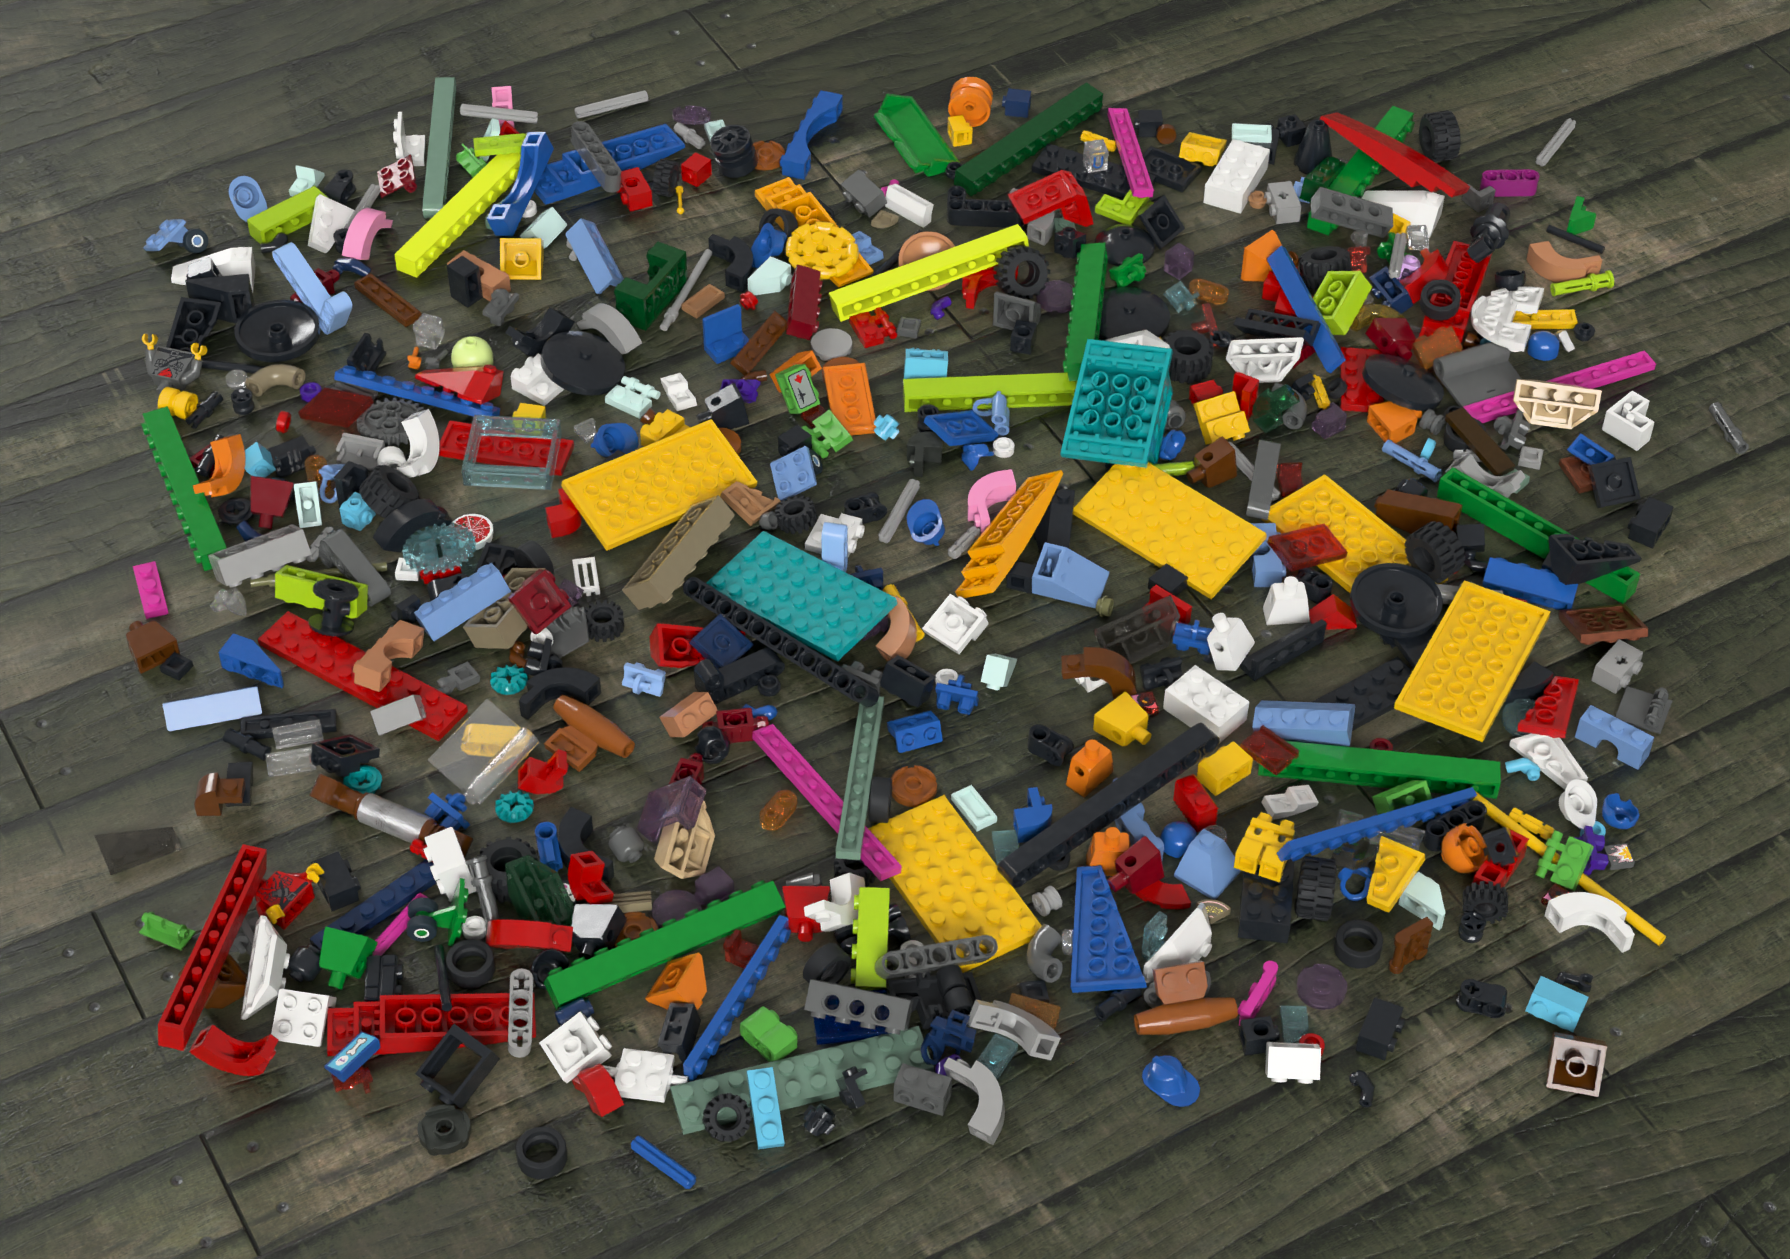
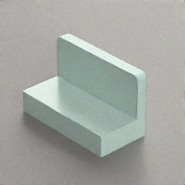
[520,207,567,248]

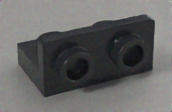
[334,461,369,508]

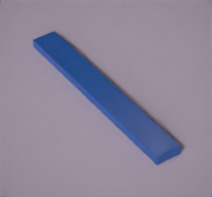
[1267,246,1346,373]

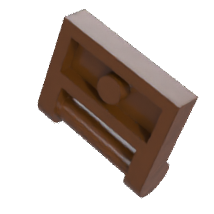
[1388,917,1433,974]

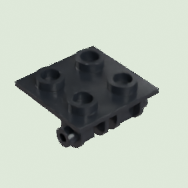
[267,436,320,478]

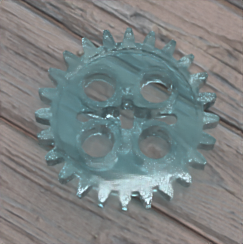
[402,523,476,574]

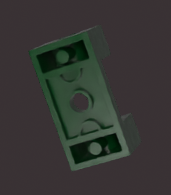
[614,241,688,331]

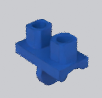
[1172,619,1213,655]
[935,675,979,715]
[424,792,470,831]

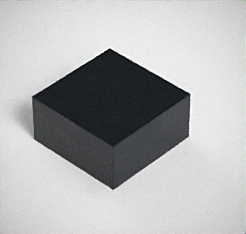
[1148,563,1188,596]

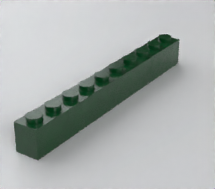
[954,82,1103,197]

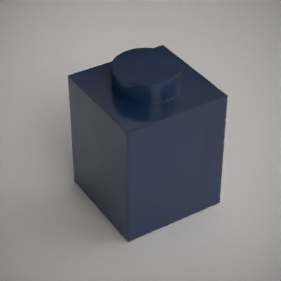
[1002,88,1031,118]

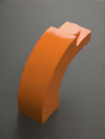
[193,434,245,498]

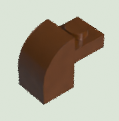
[194,773,245,816]

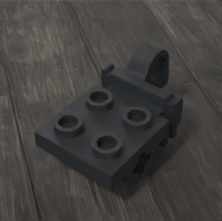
[887,965,982,1029]

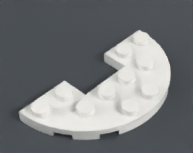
[1471,287,1544,352]

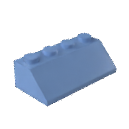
[414,563,511,641]
[1252,700,1355,746]

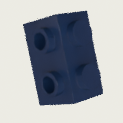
[1369,266,1413,317]

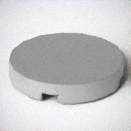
[811,328,852,361]

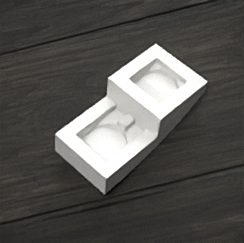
[660,373,697,411]
[1262,785,1319,820]

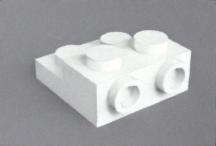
[511,353,564,406]
[805,513,865,557]
[922,594,989,654]
[539,1011,612,1083]

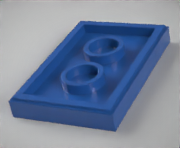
[924,410,999,446]

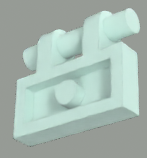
[605,376,660,419]

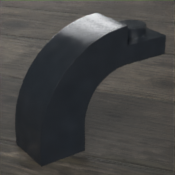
[708,234,754,293]
[505,307,575,356]
[373,499,453,553]
[1503,661,1553,705]
[519,667,601,720]
[558,807,614,883]

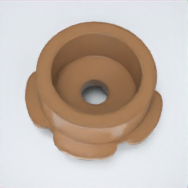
[1248,191,1267,209]

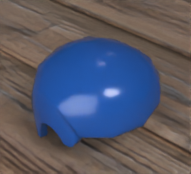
[1528,331,1560,361]
[1602,793,1639,829]
[1160,821,1197,858]

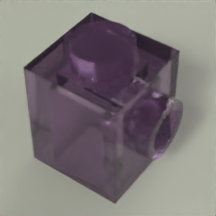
[1164,243,1194,280]
[695,866,734,907]

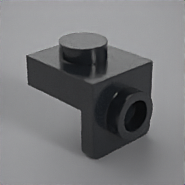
[391,594,421,624]
[836,1066,868,1108]

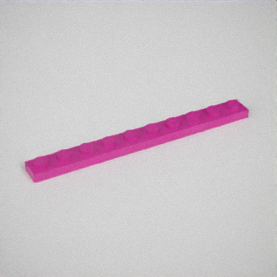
[1464,350,1656,423]
[752,724,902,881]

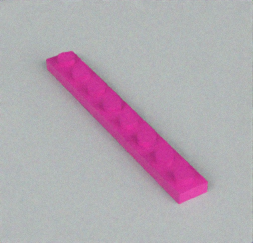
[1107,108,1154,198]

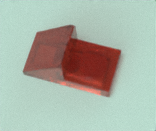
[1346,246,1371,273]
[1276,462,1303,498]

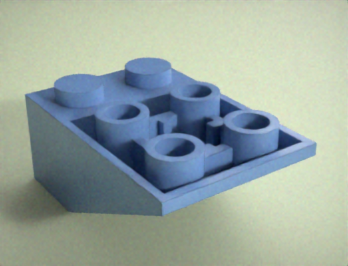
[1032,542,1109,608]

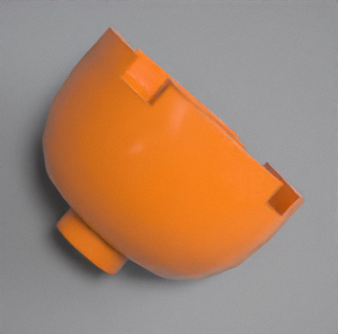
[1441,823,1488,874]

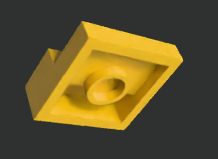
[1179,132,1227,166]
[1193,391,1250,445]
[640,409,691,447]

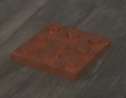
[1559,604,1648,645]

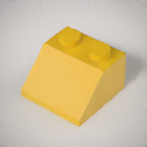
[500,238,544,280]

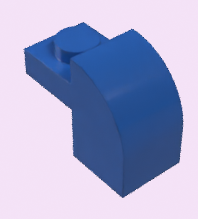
[1013,787,1052,843]

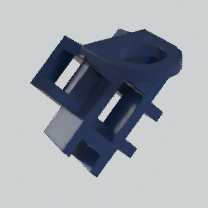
[921,1010,977,1065]

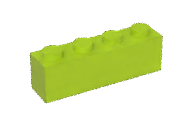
[247,186,328,244]
[275,565,368,618]
[851,887,890,992]

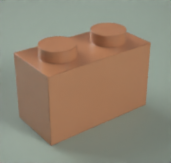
[659,692,718,737]

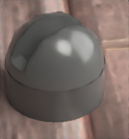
[759,511,778,530]

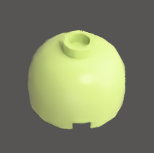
[451,336,494,368]

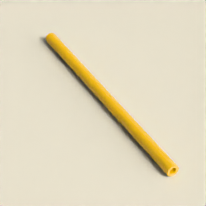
[1472,791,1666,946]

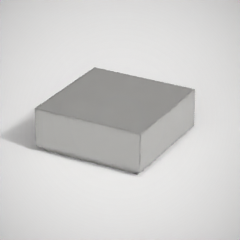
[1518,446,1544,470]

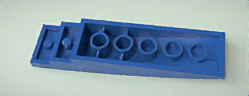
[534,124,685,205]

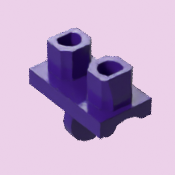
[720,379,761,403]
[1574,825,1609,876]

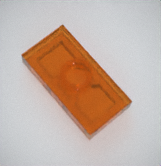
[1009,993,1061,1030]

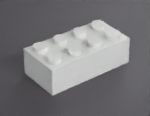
[1203,139,1270,214]

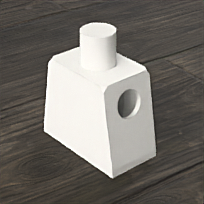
[1263,576,1310,625]
[1207,613,1255,671]

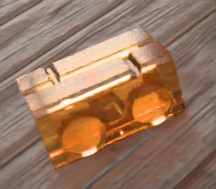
[1413,326,1462,369]

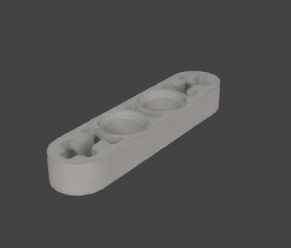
[508,968,533,1058]

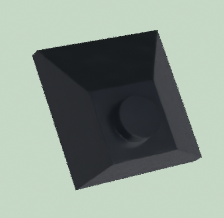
[1138,195,1185,249]

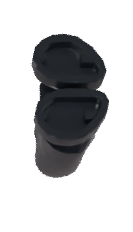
[834,903,911,955]

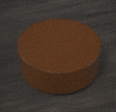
[1156,124,1176,144]

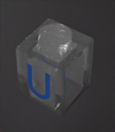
[1083,139,1109,173]

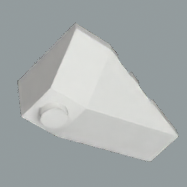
[1362,191,1445,238]
[171,247,256,293]

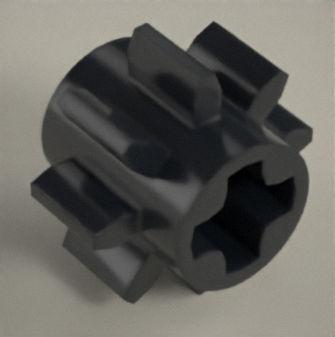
[803,1103,836,1136]

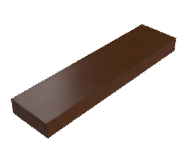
[354,273,422,327]
[730,311,787,376]

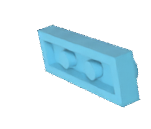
[746,1067,785,1150]

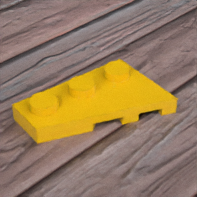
[1367,836,1425,913]

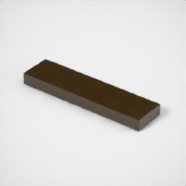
[1445,407,1515,476]

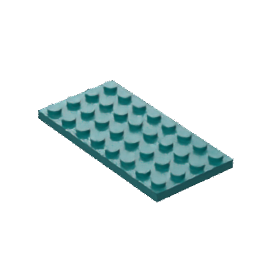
[707,531,897,662]

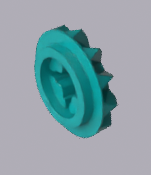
[490,664,528,695]
[343,765,382,794]
[495,790,534,823]

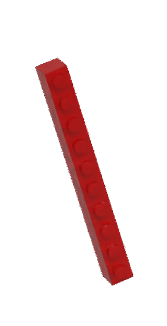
[158,844,267,1051]

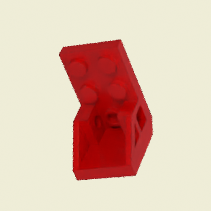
[1008,170,1094,227]

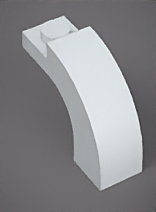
[396,409,439,478]
[804,873,865,932]
[1545,892,1635,953]

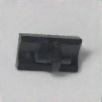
[523,638,563,676]
[1140,656,1183,691]

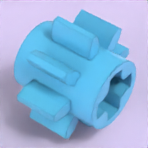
[873,414,899,441]

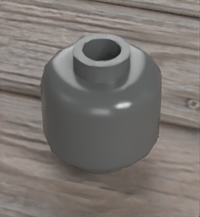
[1165,400,1186,431]
[608,826,645,863]

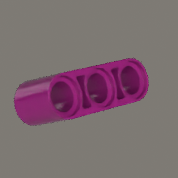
[1479,169,1539,197]

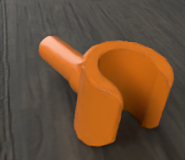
[407,347,421,370]

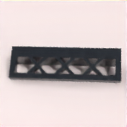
[1233,308,1321,346]
[1239,619,1327,681]

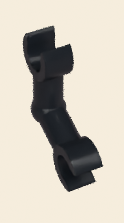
[1554,971,1593,993]

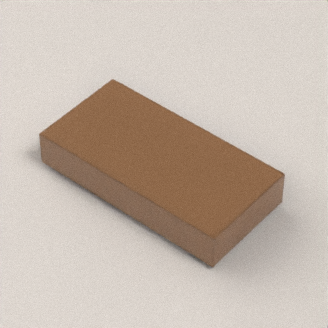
[681,284,725,319]

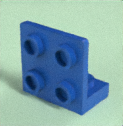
[703,304,749,364]

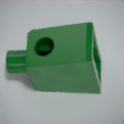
[319,927,378,990]

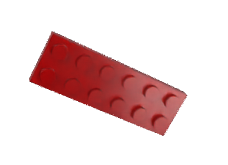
[439,420,574,476]

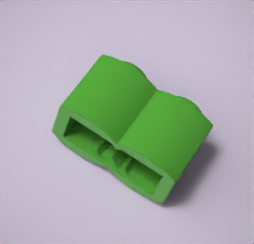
[740,1006,798,1062]

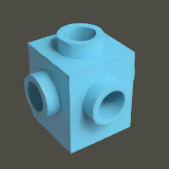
[339,492,376,531]

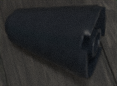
[1294,119,1333,175]

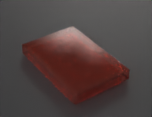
[298,388,374,428]
[1267,523,1348,572]

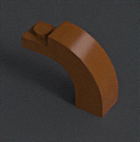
[1061,647,1137,699]

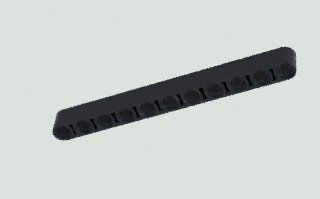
[683,577,879,707]
[997,723,1220,888]

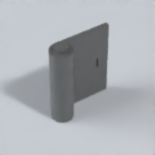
[1433,342,1522,407]

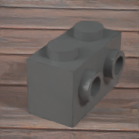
[841,169,887,218]
[894,1063,952,1116]

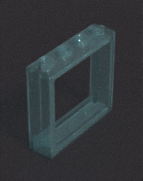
[462,415,562,490]

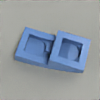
[852,231,884,265]

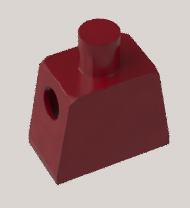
[1365,318,1416,360]
[251,476,294,529]
[1107,836,1165,894]

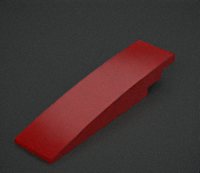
[1320,112,1470,197]
[1417,241,1493,353]
[327,993,536,1056]

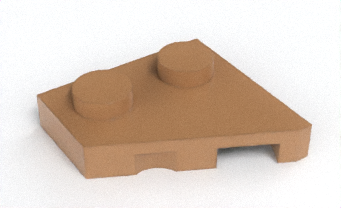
[720,481,781,526]

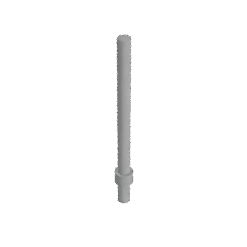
[660,249,712,331]

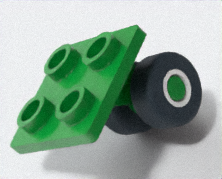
[407,878,468,946]

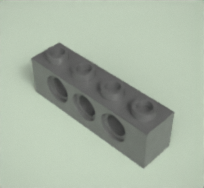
[1311,187,1393,238]
[804,979,914,1035]

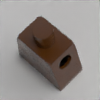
[1186,436,1237,488]
[126,621,180,674]

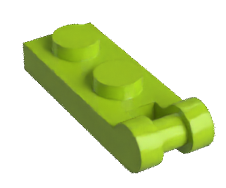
[473,133,527,157]

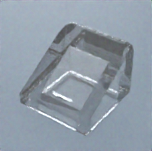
[1406,225,1429,250]

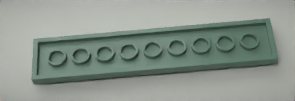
[670,1026,934,1135]

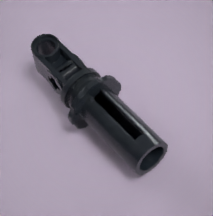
[1467,203,1510,263]

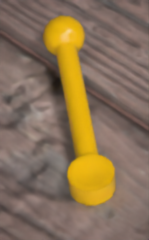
[675,186,684,215]

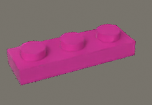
[133,561,169,619]

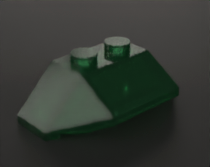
[505,855,574,926]

